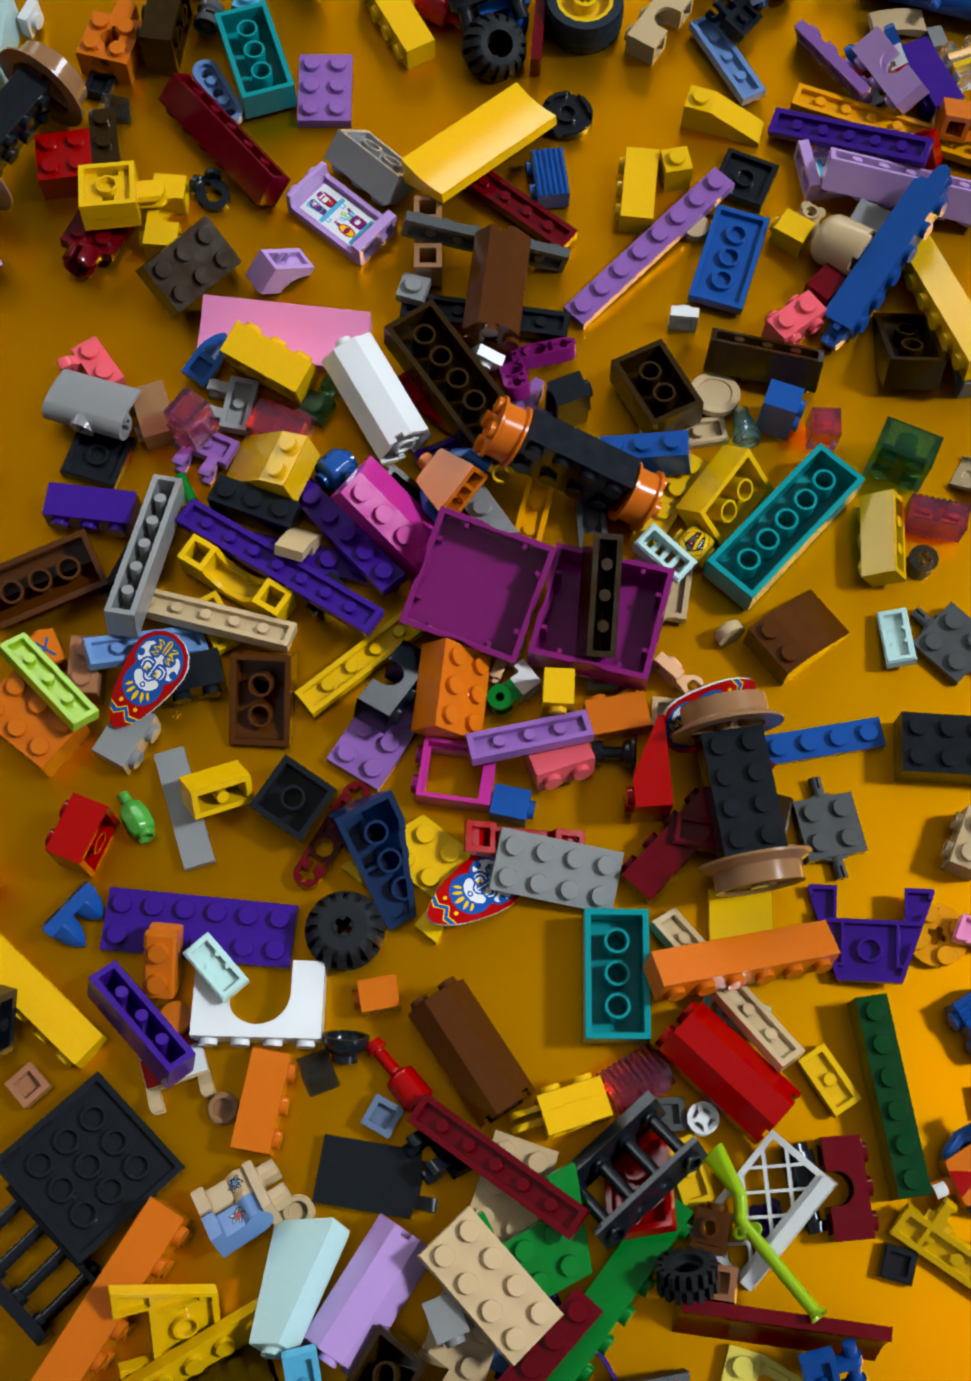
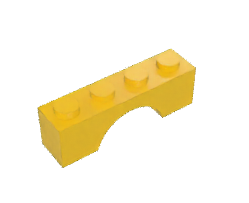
[177,533,297,620]

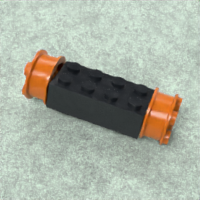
[473,395,668,531]

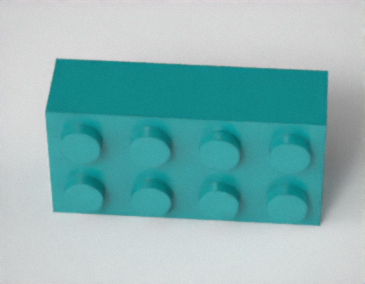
[214,1,298,119]
[582,908,651,1044]

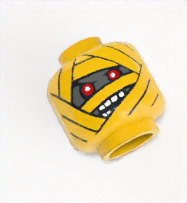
[673,526,716,569]

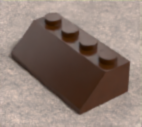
[0,529,109,630]

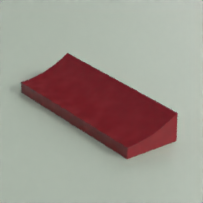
[672,1300,893,1361]

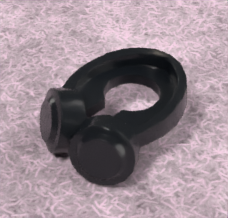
[189,168,230,213]

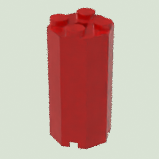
[654,1001,802,1145]

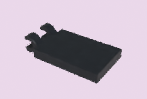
[312,1134,442,1219]

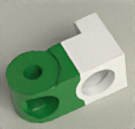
[487,659,542,716]

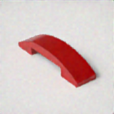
[464,820,585,858]

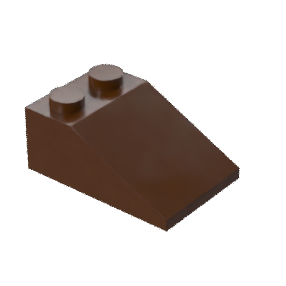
[743,589,850,686]
[229,649,297,747]

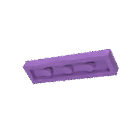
[794,19,873,104]
[465,709,594,766]

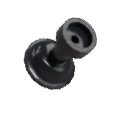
[591,735,637,772]

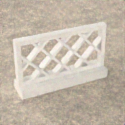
[690,1129,838,1292]

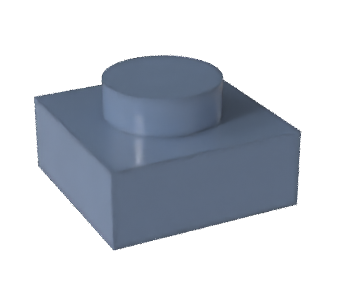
[360,1093,405,1140]

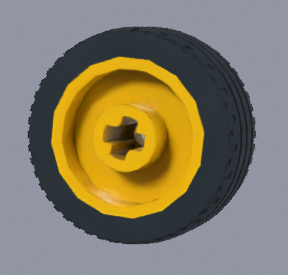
[545,0,624,55]

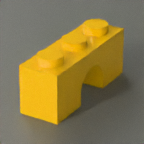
[139,173,191,259]

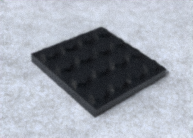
[0,1071,185,1266]

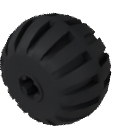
[461,13,527,82]
[305,891,385,971]

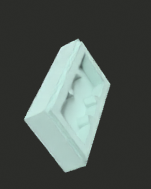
[876,607,917,669]
[183,932,250,1003]

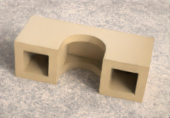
[624,0,694,66]

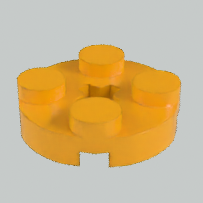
[912,904,968,969]

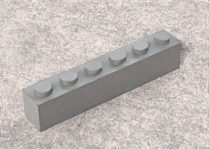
[104,474,185,638]

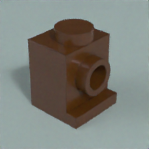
[689,1201,734,1256]

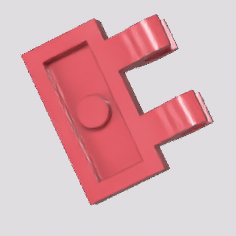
[56,336,126,384]

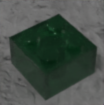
[864,416,944,492]

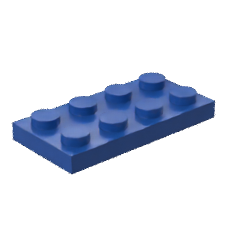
[687,204,770,315]

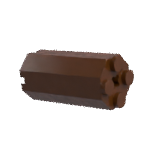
[461,224,531,355]
[408,976,536,1130]

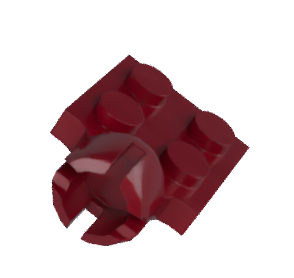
[60,209,134,279]

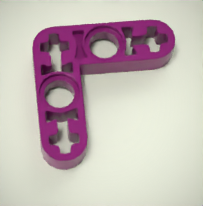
[497,337,577,401]

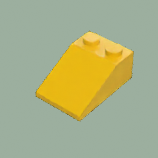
[226,431,320,502]

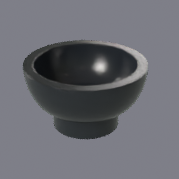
[322,1030,370,1064]

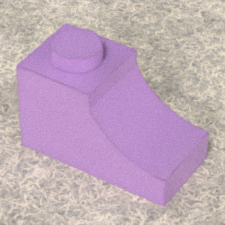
[245,248,315,294]

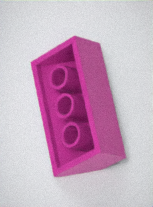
[330,455,435,581]

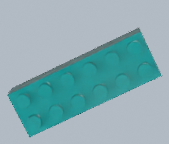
[702,443,866,611]

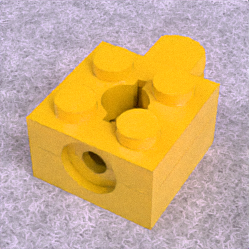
[78,160,167,231]
[506,1072,613,1141]

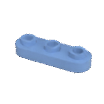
[192,59,244,125]

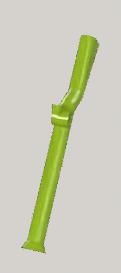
[704,1143,827,1324]

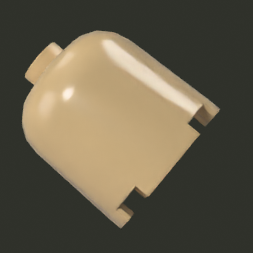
[810,214,878,277]

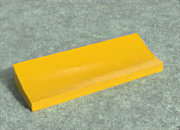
[401,82,557,203]

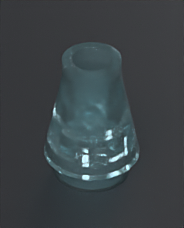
[732,406,761,449]

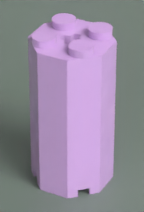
[301,1213,427,1376]

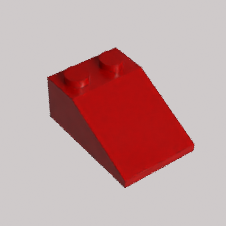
[622,714,674,823]

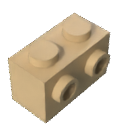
[940,805,971,881]

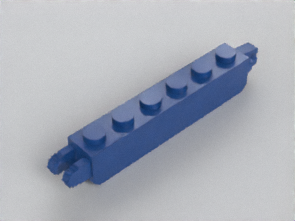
[821,164,952,352]

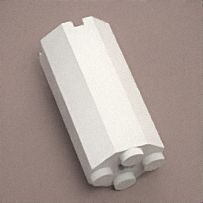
[321,332,432,465]

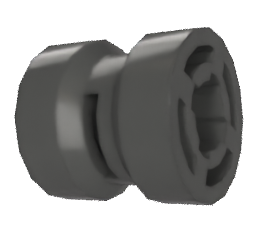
[193,0,225,37]

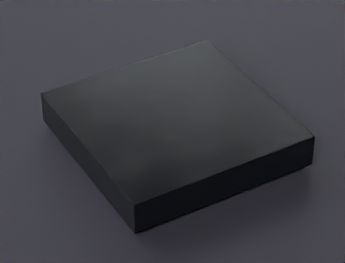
[719,148,779,213]
[60,432,137,489]

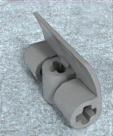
[42,369,142,441]

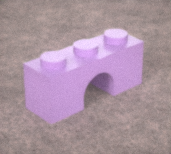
[851,25,930,115]

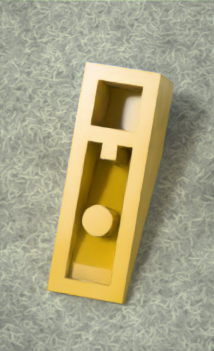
[680,85,765,147]

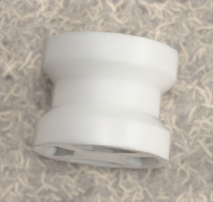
[686,1101,720,1137]

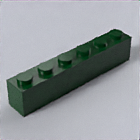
[847,993,932,1201]

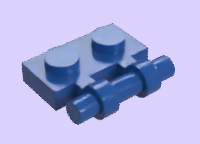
[797,1338,867,1381]

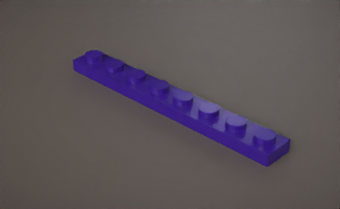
[175,498,385,638]

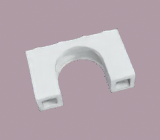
[189,960,328,1050]

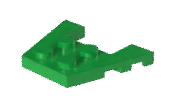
[477,1161,593,1297]

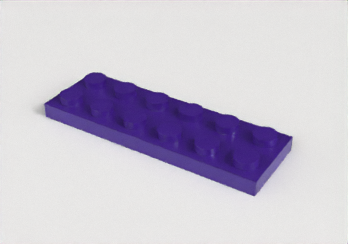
[99,887,299,970]

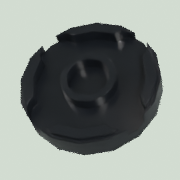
[542,91,593,142]

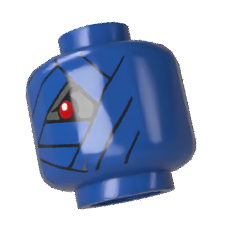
[314,448,358,492]

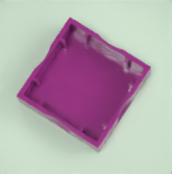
[399,506,557,664]
[527,542,675,692]

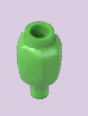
[117,791,156,844]

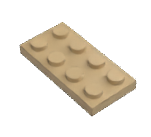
[417,1206,564,1366]

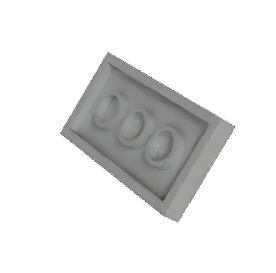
[488,827,624,909]

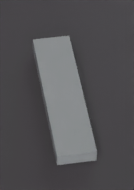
[154,746,216,872]

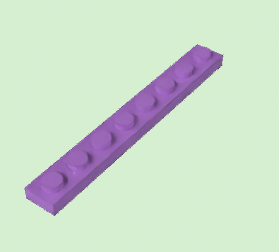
[563,167,735,330]

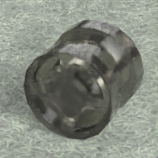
[906,545,939,581]

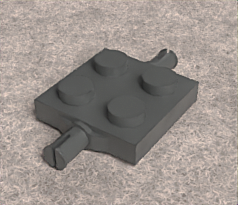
[910,602,971,686]
[791,776,868,881]

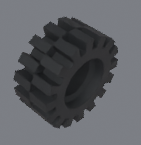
[655,1246,720,1306]

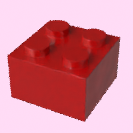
[34,128,92,201]
[45,792,120,878]

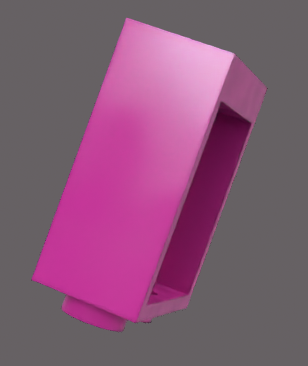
[411,736,497,813]

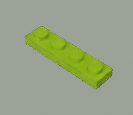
[0,632,99,732]

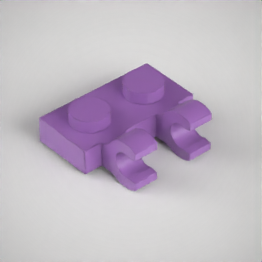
[172,420,240,486]

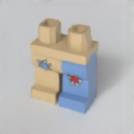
[190,1158,294,1258]

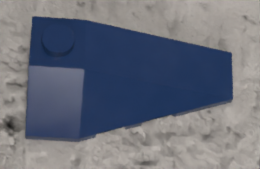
[328,789,417,931]

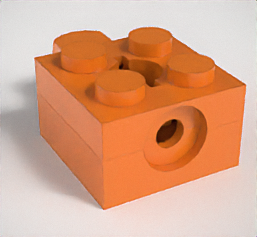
[75,0,142,85]

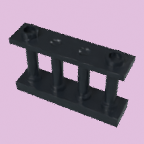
[572,1090,708,1250]
[0,1185,103,1346]

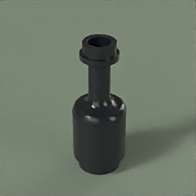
[780,1141,828,1235]

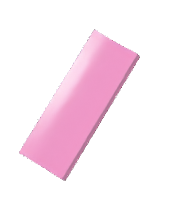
[196,294,372,372]

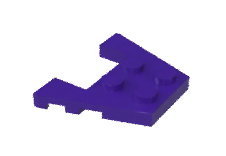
[808,884,934,985]

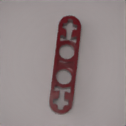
[293,781,371,891]

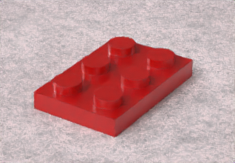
[604,1133,677,1241]

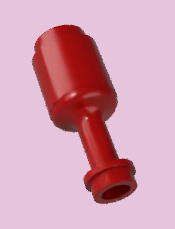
[414,0,462,29]
[365,1036,435,1113]

